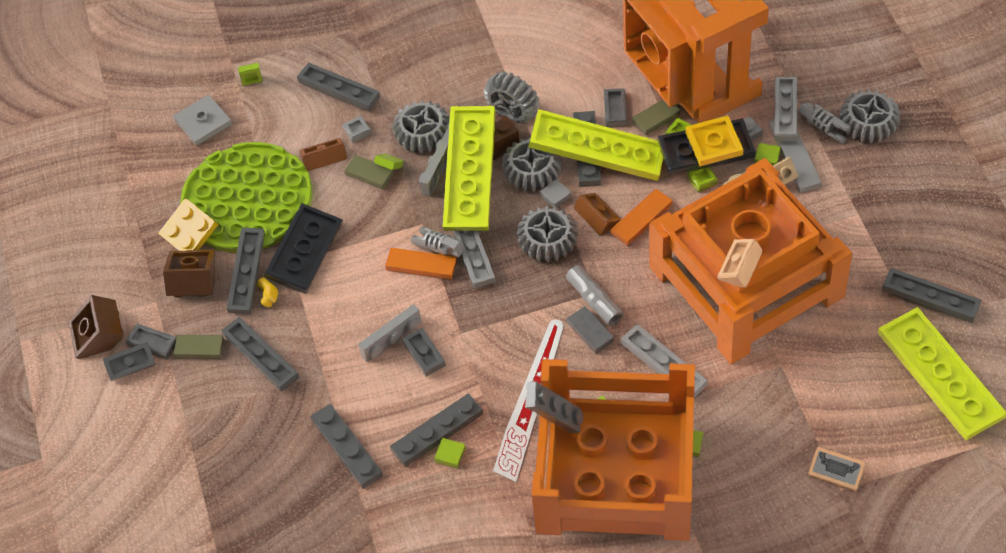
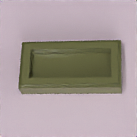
[632,99,680,136]
[344,155,394,190]
[174,335,224,359]

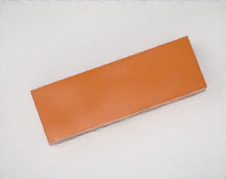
[611,189,673,246]
[385,247,457,280]

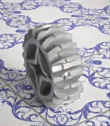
[483,71,540,124]
[839,88,900,144]
[392,100,450,154]
[502,136,562,192]
[517,205,578,263]

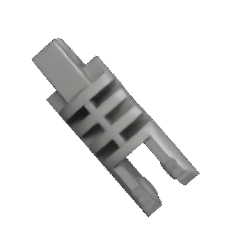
[799,102,852,144]
[411,226,464,257]

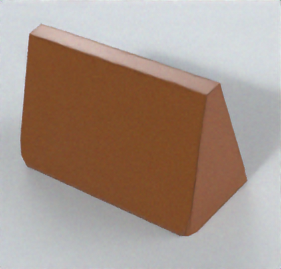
[299,138,347,171]
[574,193,621,236]

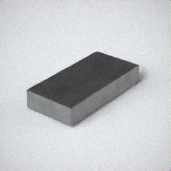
[604,88,627,128]
[566,306,614,354]
[125,323,177,360]

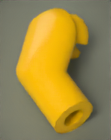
[257,277,278,308]

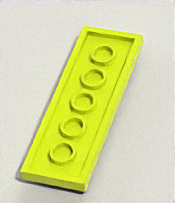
[443,106,495,231]
[528,109,663,181]
[878,307,1006,441]

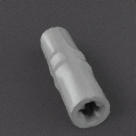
[566,265,624,326]

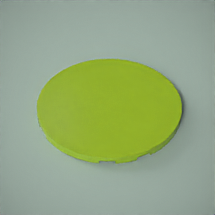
[180,142,313,253]

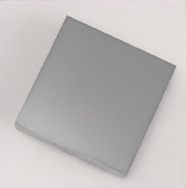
[342,116,372,143]
[540,179,571,208]

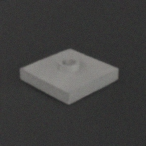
[173,94,232,146]

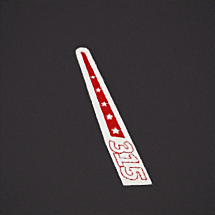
[493,320,563,482]

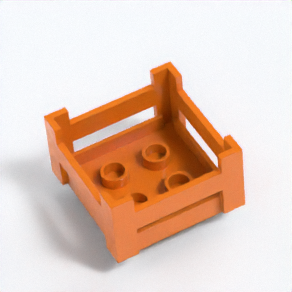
[623,0,769,123]
[649,158,852,365]
[531,359,695,541]

